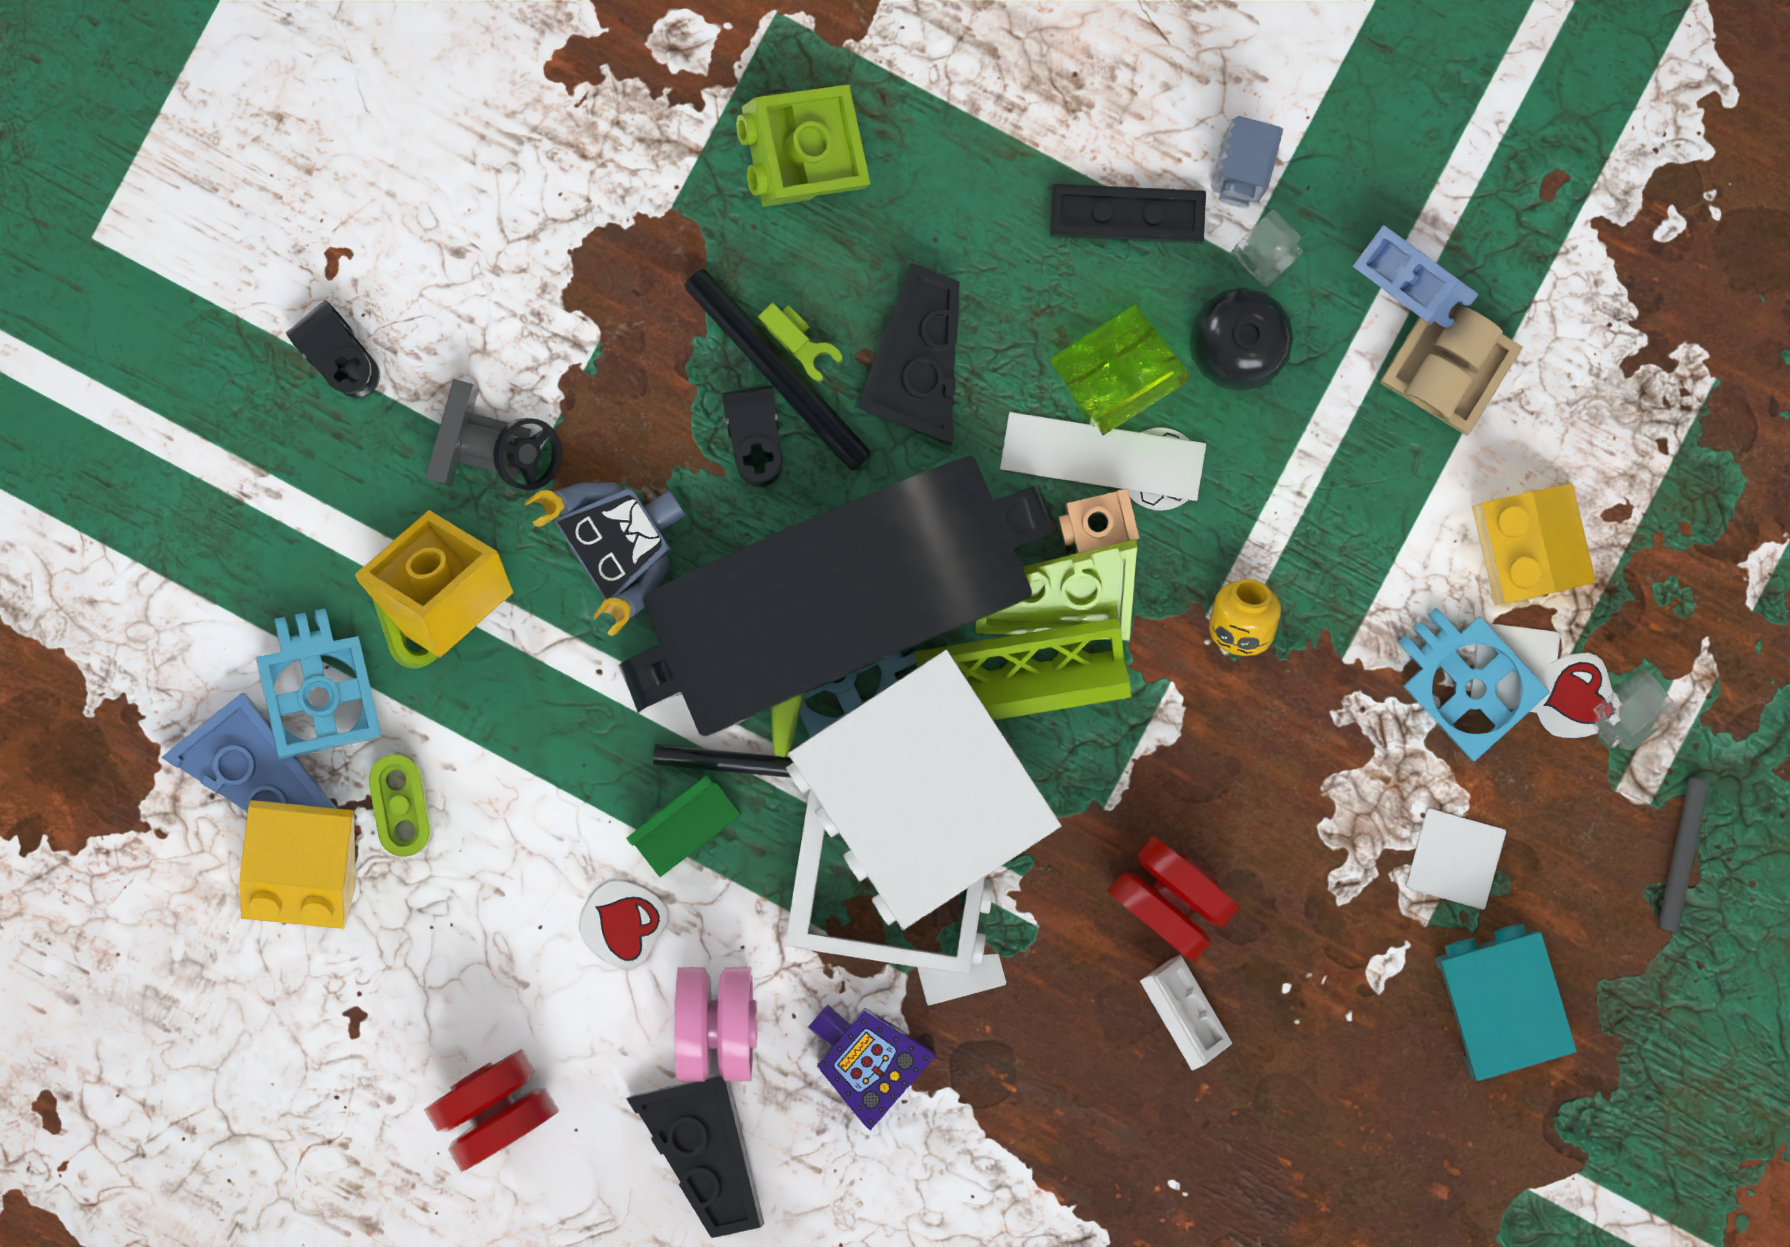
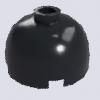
[1190,287,1293,390]

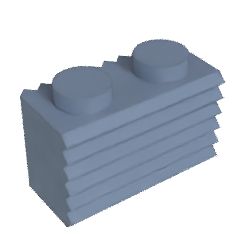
[1210,116,1284,208]

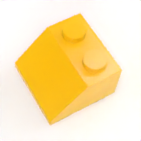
[1472,483,1596,606]
[355,510,514,658]
[239,800,356,929]

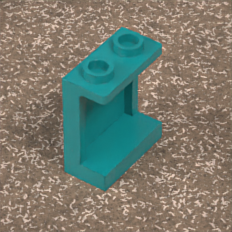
[1434,923,1577,1081]

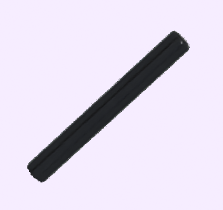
[684,269,871,470]

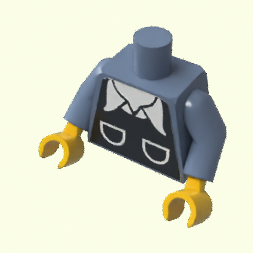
[525,482,686,636]

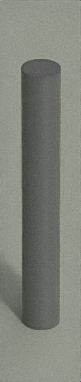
[1658,777,1710,932]

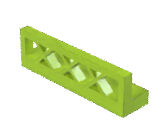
[914,618,1131,720]

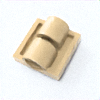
[1379,305,1523,436]

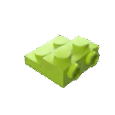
[736,84,871,207]

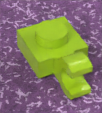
[758,302,843,383]

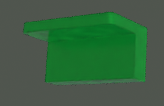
[626,774,742,878]

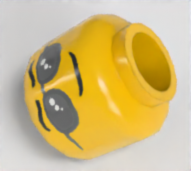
[1209,579,1281,656]

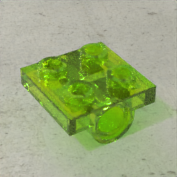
[1049,304,1190,436]

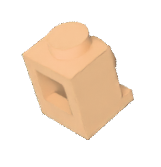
[1058,489,1140,553]

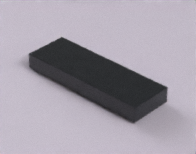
[1050,184,1206,244]

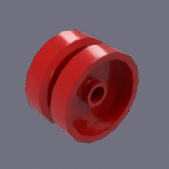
[1106,835,1241,964]
[423,1049,560,1172]

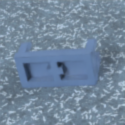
[1352,225,1479,328]

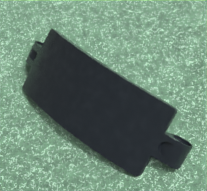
[618,456,1059,737]

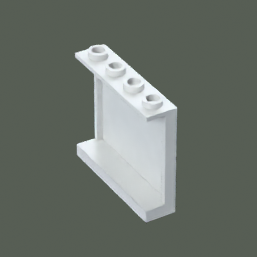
[786,650,1061,930]

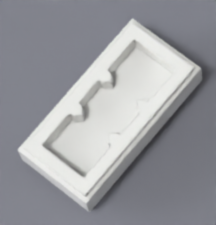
[1140,954,1233,1071]

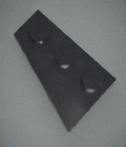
[855,263,960,444]
[626,1075,765,1238]

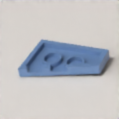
[161,693,338,813]

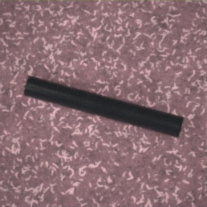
[653,744,793,778]

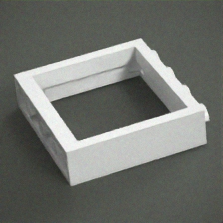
[785,789,994,975]

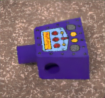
[807,1004,935,1131]

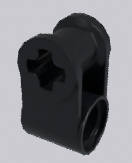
[285,299,380,398]
[722,385,783,487]

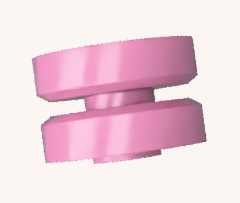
[675,967,757,1082]

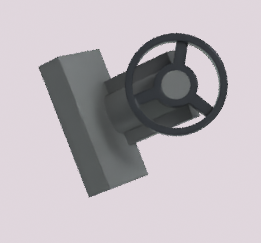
[425,379,562,490]

